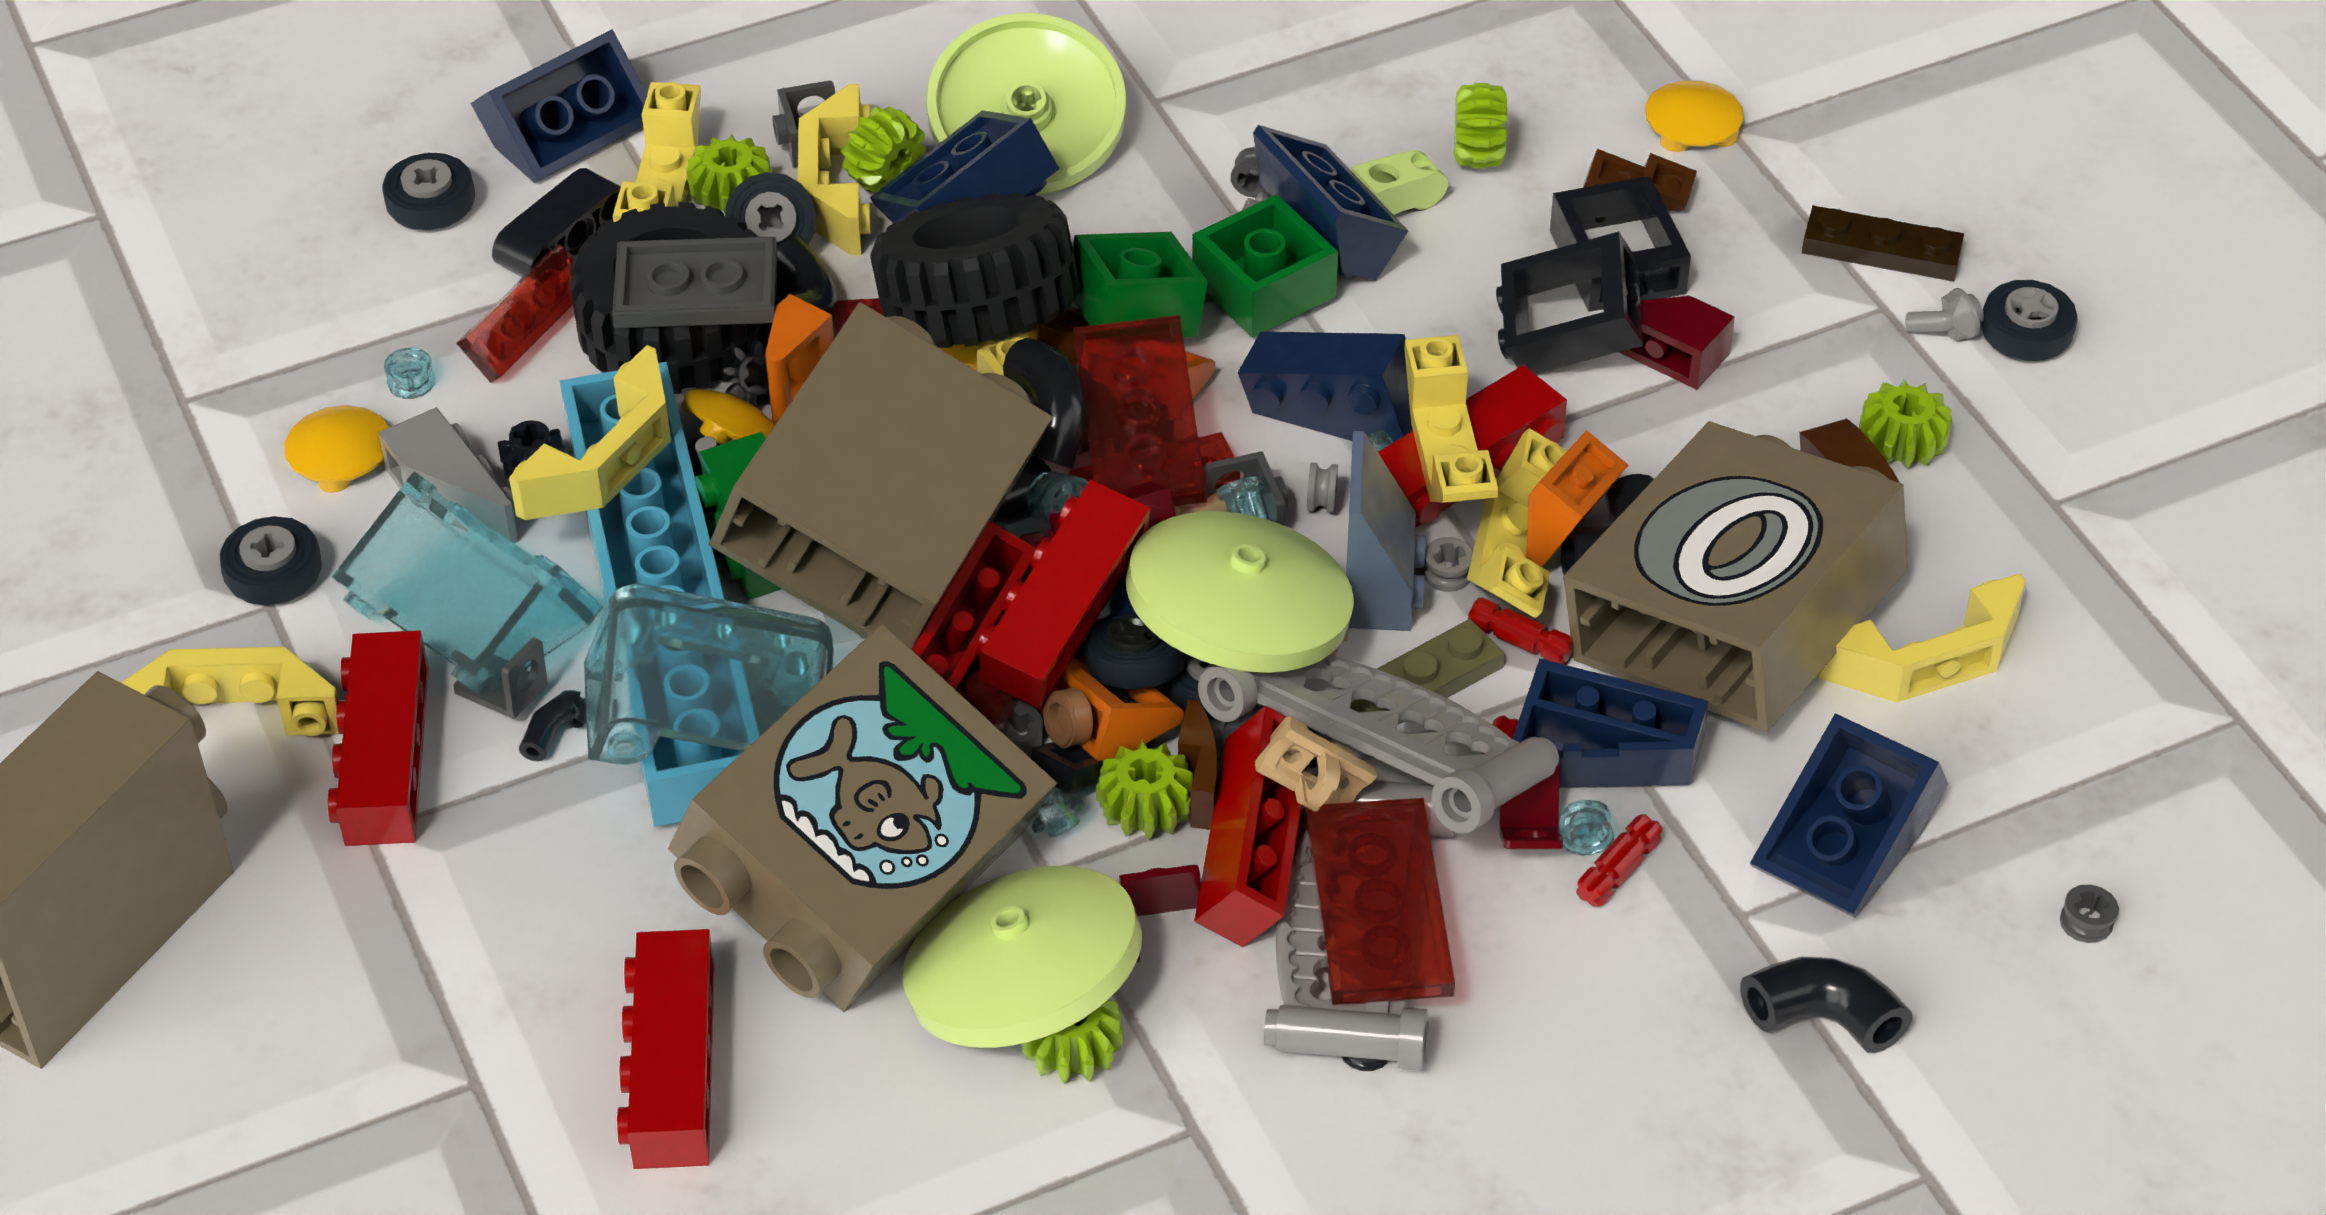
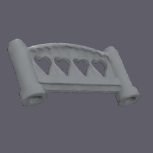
[1198,655,1559,834]
[1264,780,1455,1071]

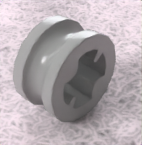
[1307,462,1338,513]
[1423,537,1473,592]

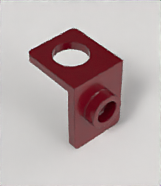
[1499,762,1563,849]
[1119,865,1200,963]

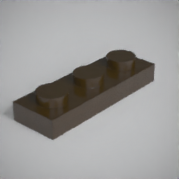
[1802,205,1964,282]

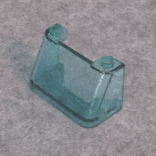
[332,471,604,695]
[584,584,834,765]

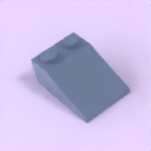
[1346,431,1426,631]

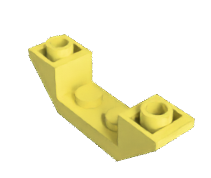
[613,82,701,222]
[797,84,871,255]
[1404,335,1499,503]
[509,345,671,520]
[1467,428,1567,618]
[1818,573,2026,703]
[121,646,339,736]

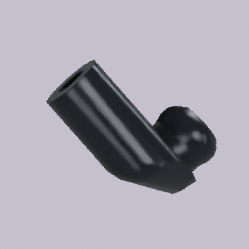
[519,690,594,761]

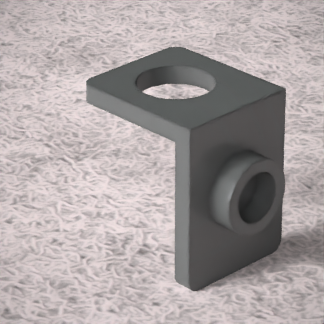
[772,80,835,168]
[1202,451,1288,526]
[453,637,548,719]

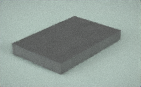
[612,237,778,328]

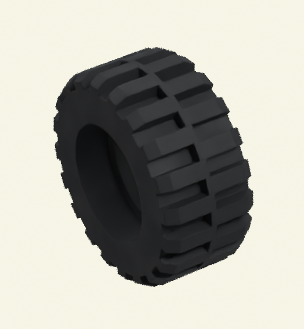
[870,193,1080,348]
[569,202,770,394]

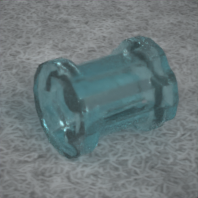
[1216,476,1277,523]

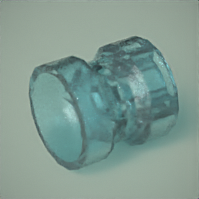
[1027,471,1089,525]

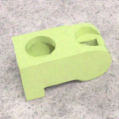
[1350,150,1448,214]

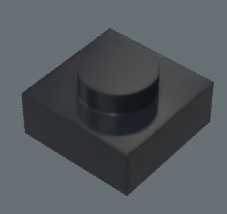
[1030,742,1103,792]

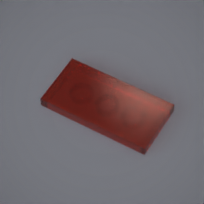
[1073,315,1207,506]
[1306,798,1455,1005]

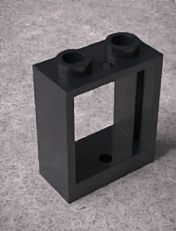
[1550,176,1691,312]
[1496,231,1643,374]

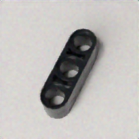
[492,168,621,285]

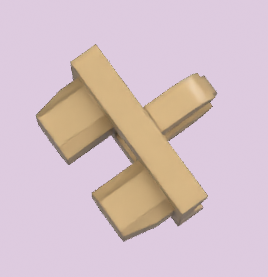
[1255,716,1377,818]

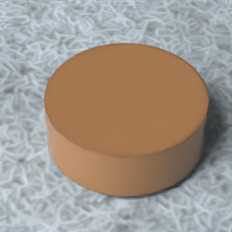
[1043,688,1093,748]

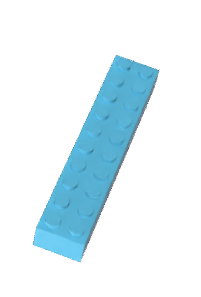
[560,362,758,827]

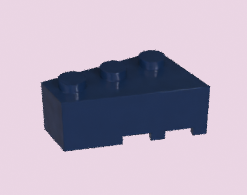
[1238,331,1413,449]
[1513,658,1709,788]

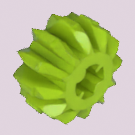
[1454,83,1508,169]
[841,106,926,193]
[686,134,772,213]
[1859,379,1952,469]
[1096,739,1193,840]
[1022,1000,1124,1084]

